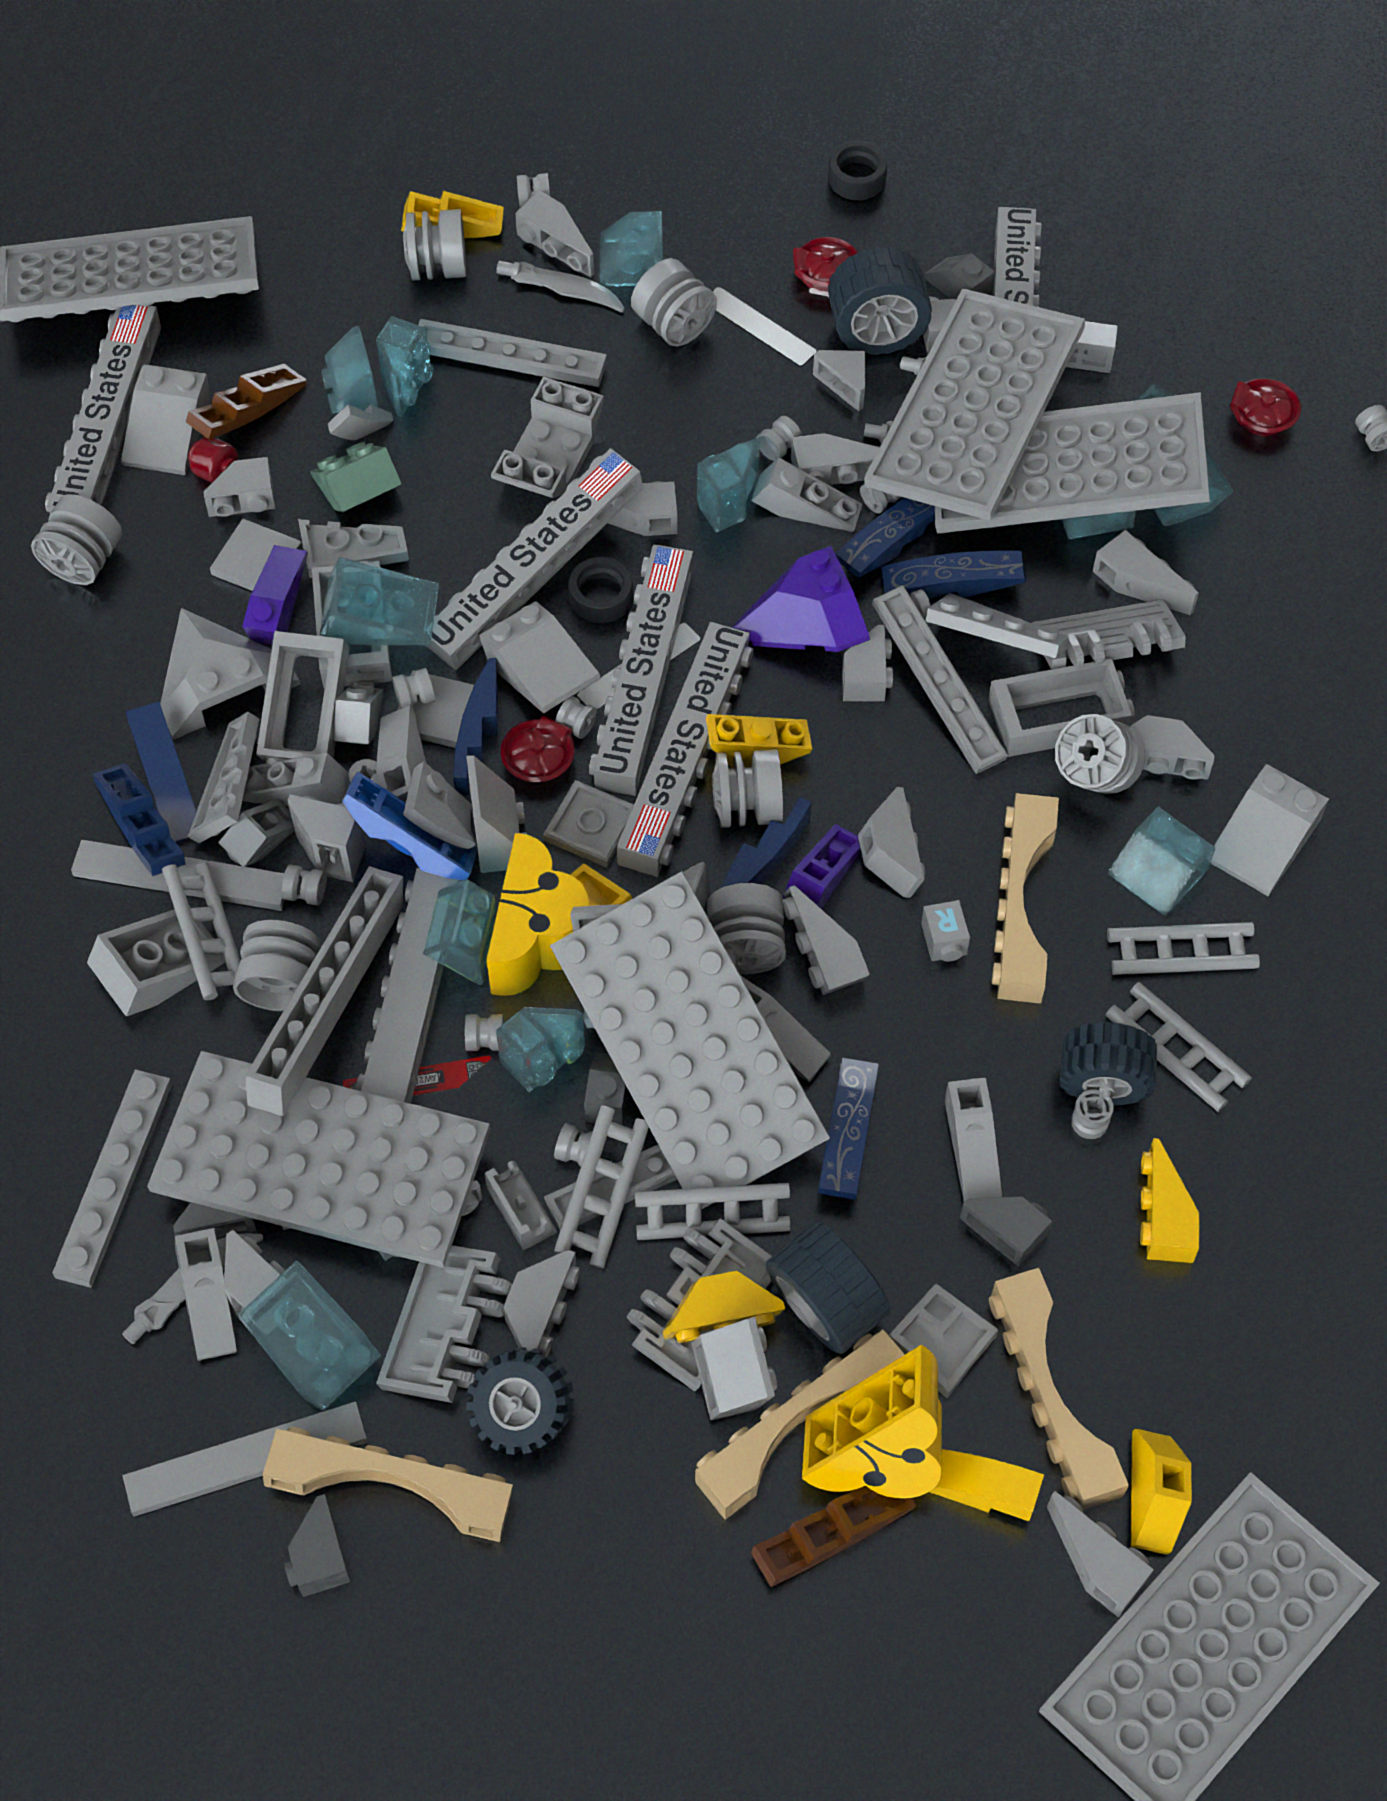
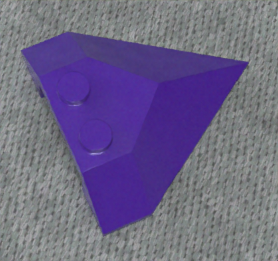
[731,546,870,652]

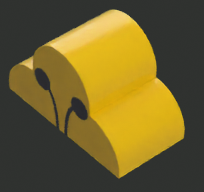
[486,833,589,996]
[802,1344,942,1498]

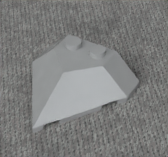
[160,608,300,740]

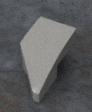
[328,405,394,440]

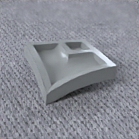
[403,761,477,849]
[889,1284,998,1399]

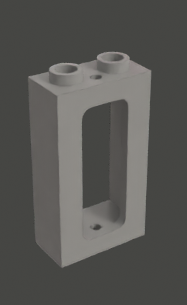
[312,561,392,689]
[256,631,350,765]
[988,658,1135,757]

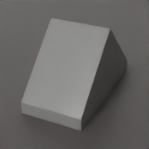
[813,350,865,411]

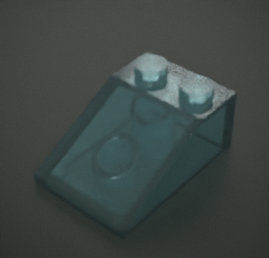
[319,557,439,645]
[237,1261,381,1411]

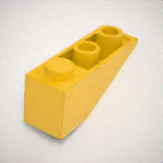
[1140,1138,1199,1263]

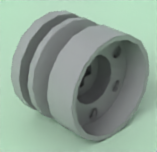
[403,209,466,281]
[631,258,717,347]
[31,494,123,585]
[1055,714,1145,794]
[712,749,783,828]
[707,883,786,974]
[233,920,321,1012]

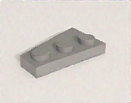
[298,519,409,578]

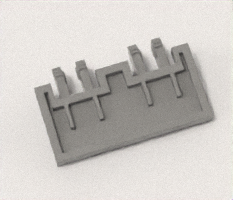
[1032,599,1186,670]
[627,1219,772,1391]
[376,1246,513,1403]

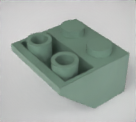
[310,442,401,512]

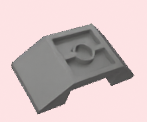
[491,377,604,498]

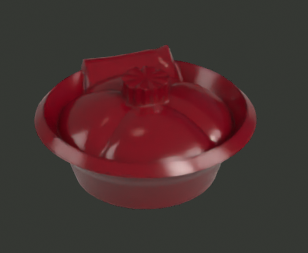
[793,237,858,291]
[1229,378,1301,436]
[500,716,575,783]

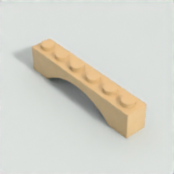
[992,793,1059,1004]
[989,1268,1129,1510]
[695,1329,905,1519]
[262,1427,513,1542]

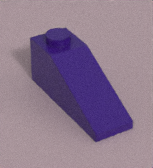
[242,545,308,645]
[783,824,861,909]

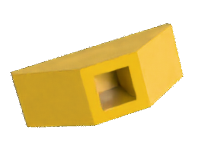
[706,714,812,768]
[663,1271,785,1343]
[1131,1429,1192,1555]

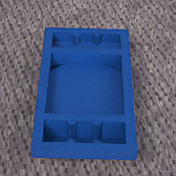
[343,771,478,881]

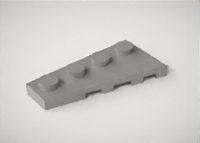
[926,593,1069,658]
[188,712,259,843]

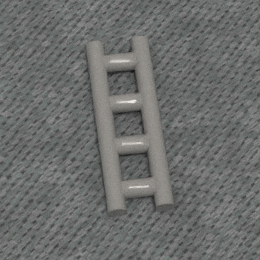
[162,862,241,1000]
[1107,922,1260,975]
[1106,982,1252,1112]
[554,1105,649,1269]
[635,1183,790,1240]

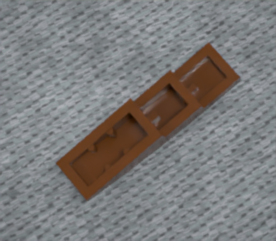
[186,364,307,439]
[751,1486,916,1587]

